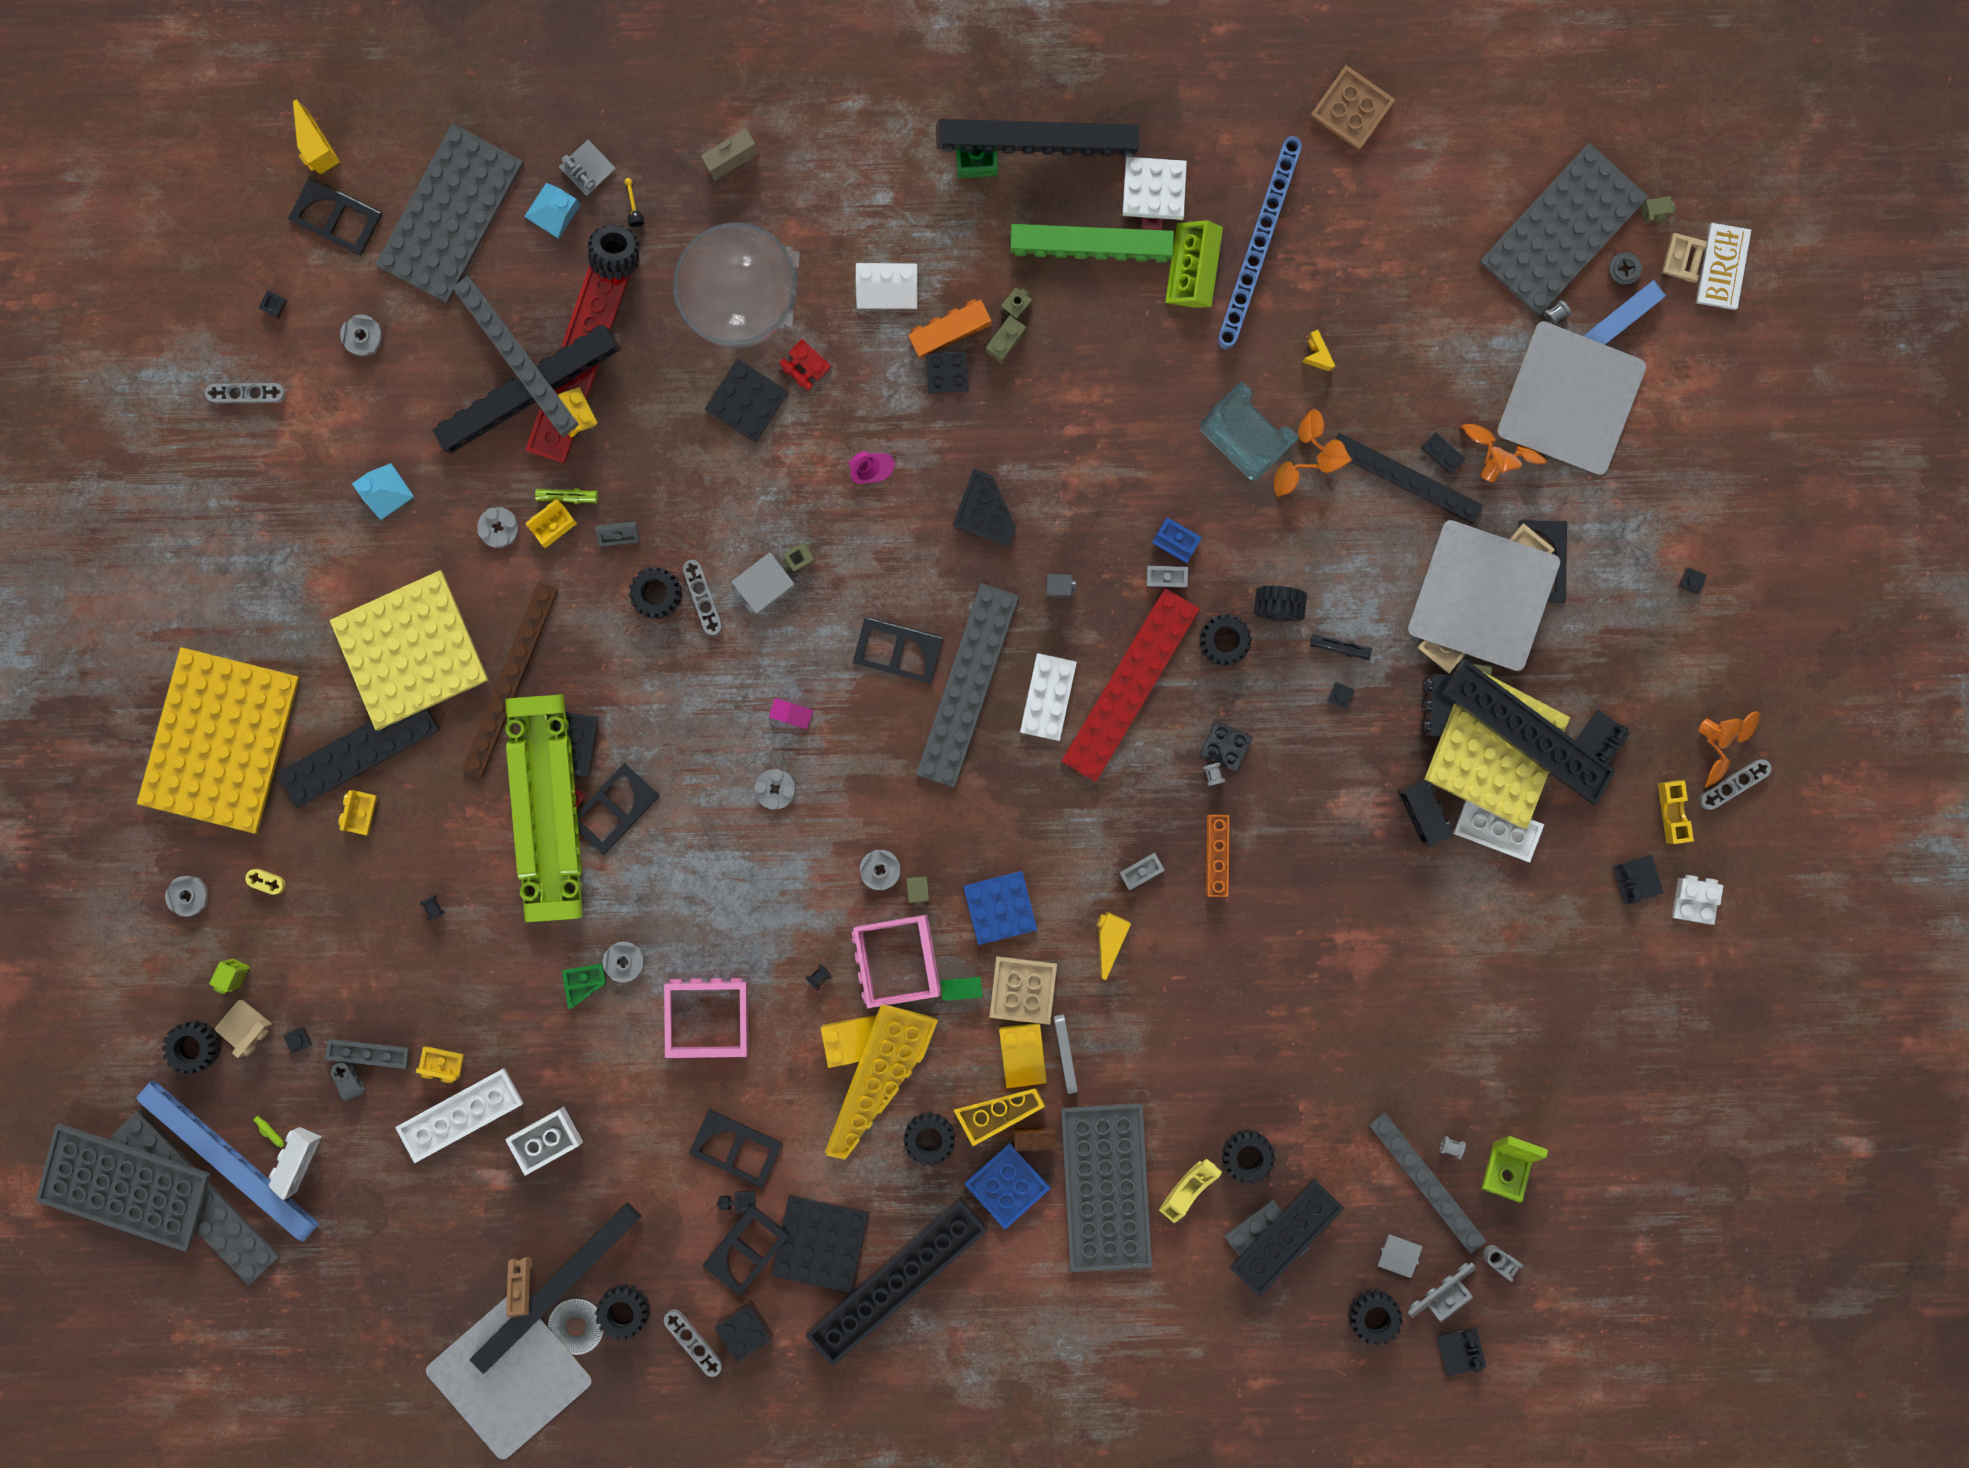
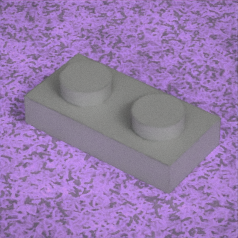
[1146,566,1188,588]
[1119,853,1165,891]

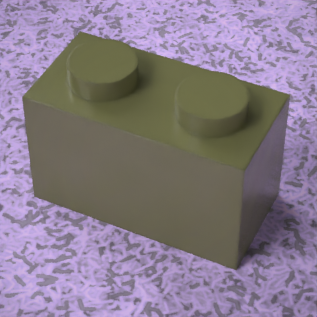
[986,315,1026,364]

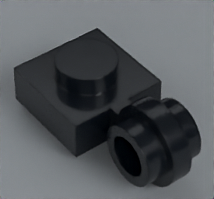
[717,1190,756,1214]

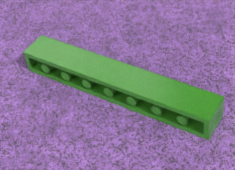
[1010,224,1174,262]

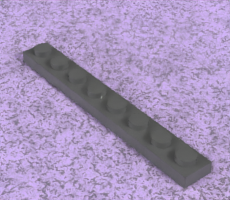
[1368,1112,1487,1254]

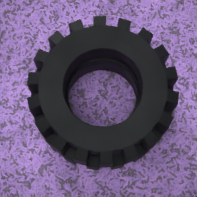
[588,224,639,280]
[629,567,683,619]
[1254,585,1307,622]
[1199,614,1252,666]
[162,1021,221,1074]
[904,1112,955,1167]
[1222,1129,1275,1185]
[595,1284,650,1341]
[1348,1289,1403,1346]

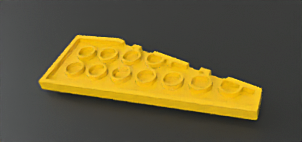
[825,1004,938,1160]

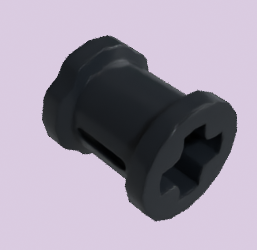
[420,895,445,921]
[806,964,833,991]

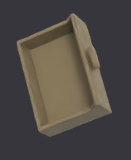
[701,128,759,181]

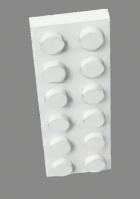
[395,1068,524,1163]

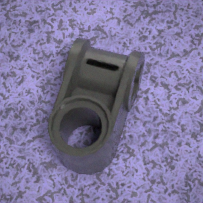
[331,1062,365,1102]

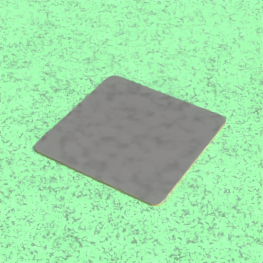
[1497,322,1646,475]
[1408,520,1560,671]
[426,1297,592,1459]

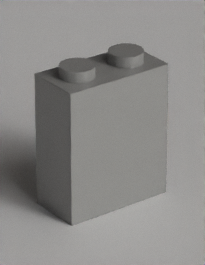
[731,552,796,615]

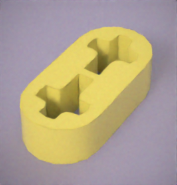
[245,869,286,895]

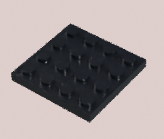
[771,1195,869,1293]

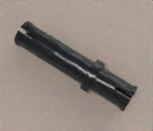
[1309,633,1372,660]

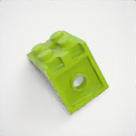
[1481,1136,1548,1203]

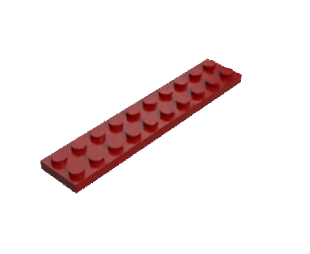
[525,265,631,464]
[1061,588,1200,782]

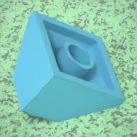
[524,183,581,239]
[352,464,414,520]

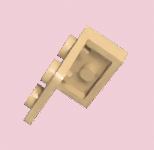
[215,1000,272,1058]

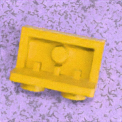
[558,387,597,437]
[526,499,577,548]
[338,790,378,835]
[415,1046,465,1083]

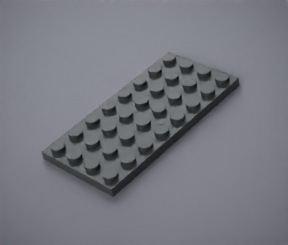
[375,124,524,304]
[1479,143,1649,316]
[1061,1103,1152,1272]
[36,1123,211,1252]

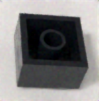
[714,1300,773,1362]

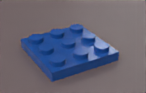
[963,871,1037,945]
[964,1142,1051,1229]

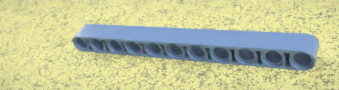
[1217,136,1302,349]
[137,1081,318,1241]

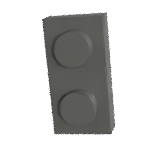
[595,521,640,547]

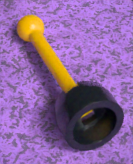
[624,178,645,227]

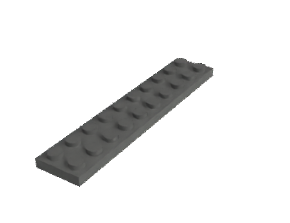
[916,583,1019,788]
[109,1110,280,1286]

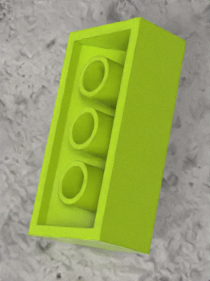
[1165,220,1223,308]

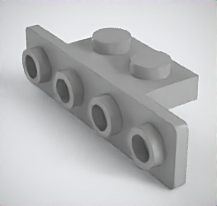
[1407,1263,1476,1323]

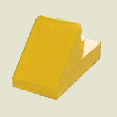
[1302,330,1335,371]

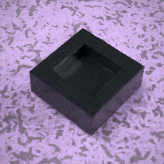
[259,290,288,318]
[1678,567,1707,595]
[1327,682,1355,709]
[283,1026,312,1054]

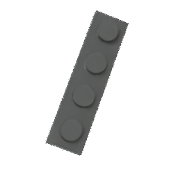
[325,1039,410,1069]

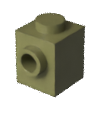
[1001,287,1032,321]

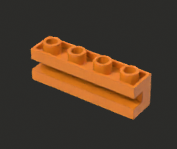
[908,299,992,360]
[1206,815,1229,897]

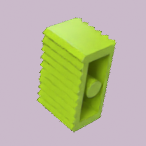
[209,959,250,994]

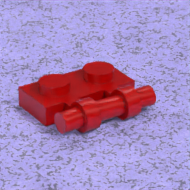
[779,339,832,391]

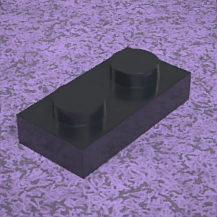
[1421,432,1465,475]

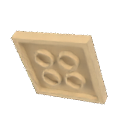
[989,956,1057,1025]

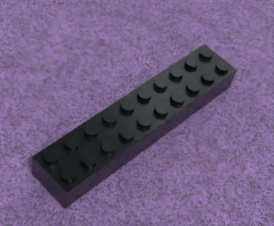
[805,1196,987,1367]

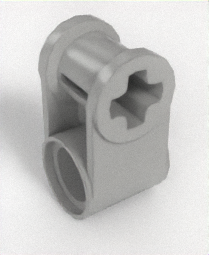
[1483,1245,1524,1282]

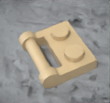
[1662,233,1707,283]

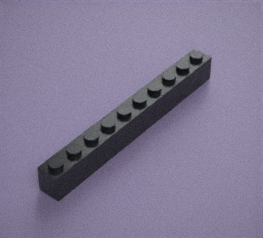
[936,119,1139,157]
[432,325,621,454]

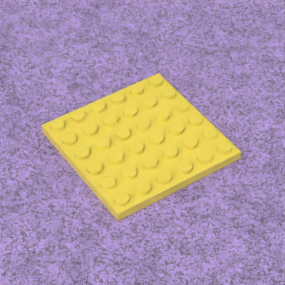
[330,570,489,731]
[1424,672,1570,829]

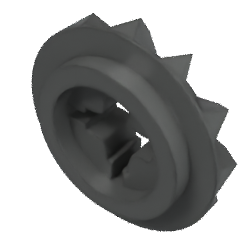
[1608,252,1642,285]

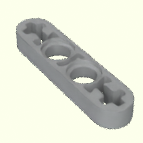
[205,383,287,404]
[683,560,722,636]
[1699,760,1771,810]
[1054,1014,1078,1094]
[664,1309,723,1377]

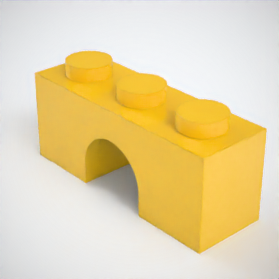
[1657,780,1694,844]

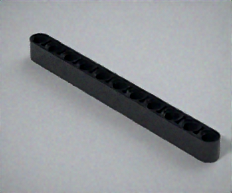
[469,1202,642,1374]

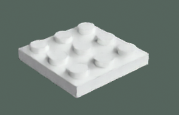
[1122,157,1187,220]

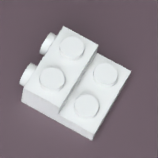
[1672,875,1723,925]

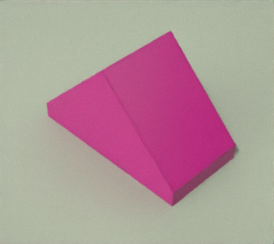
[769,698,813,729]

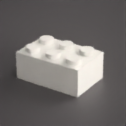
[505,1107,583,1175]

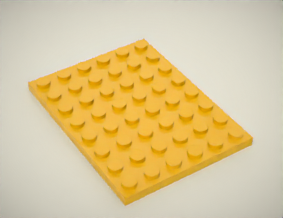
[137,647,300,834]

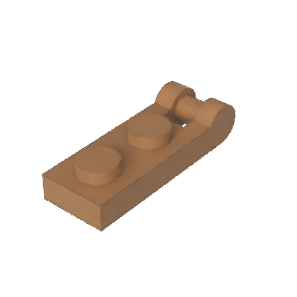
[506,1257,532,1317]

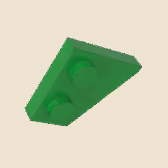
[562,963,606,1009]

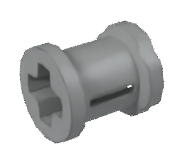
[1543,300,1571,325]
[1203,762,1225,786]
[1439,1136,1466,1160]

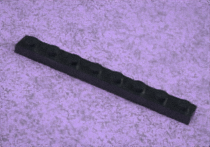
[1335,433,1483,524]

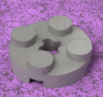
[340,315,383,356]
[477,507,519,548]
[754,769,795,809]
[860,850,900,890]
[165,876,209,917]
[602,941,644,983]

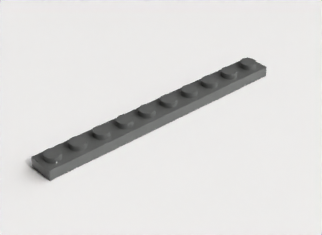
[453,275,580,437]

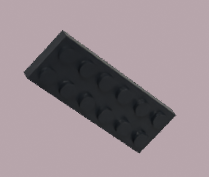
[1229,1178,1344,1297]

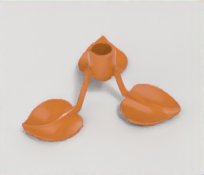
[1274,409,1352,497]
[1460,424,1548,482]
[1698,711,1760,788]

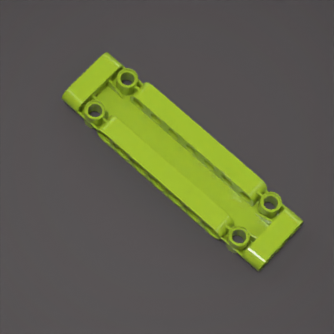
[505,694,583,922]

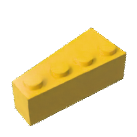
[954,1088,1046,1146]

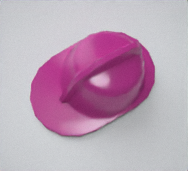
[848,452,895,484]

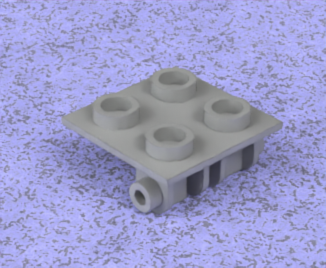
[559,140,616,196]

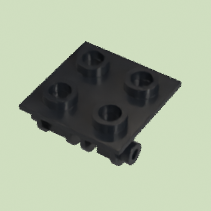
[926,351,969,394]
[1576,709,1631,765]
[1199,721,1253,771]
[1613,854,1664,905]
[1437,1327,1486,1377]

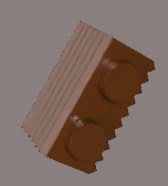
[1014,1127,1056,1152]

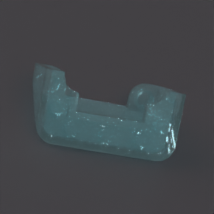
[1200,381,1299,480]

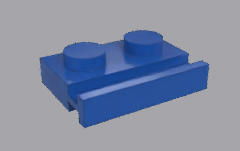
[1152,517,1202,564]

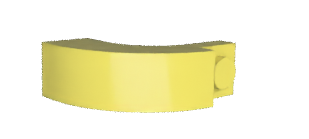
[1159,1159,1222,1223]

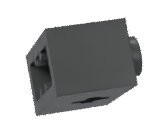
[1046,574,1076,599]

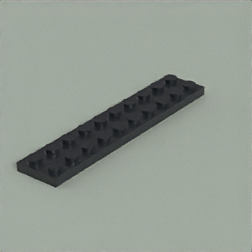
[1442,659,1615,805]

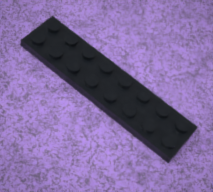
[277,708,440,808]

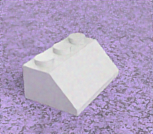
[856,263,918,309]
[268,1127,322,1200]

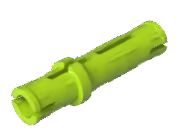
[535,488,598,505]

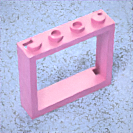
[852,914,942,1008]
[664,978,749,1058]

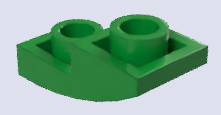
[940,976,983,1001]

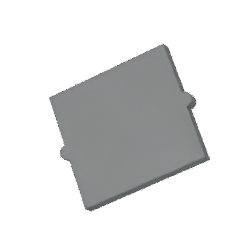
[1377,1234,1423,1278]

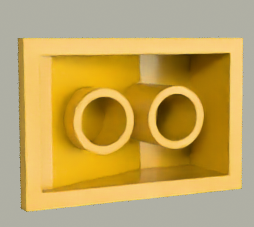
[293,99,340,175]
[1097,911,1131,980]
[821,1015,877,1068]
[999,1023,1047,1088]

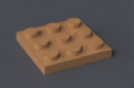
[1310,65,1395,151]

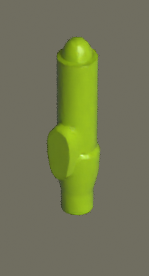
[253,1116,284,1147]

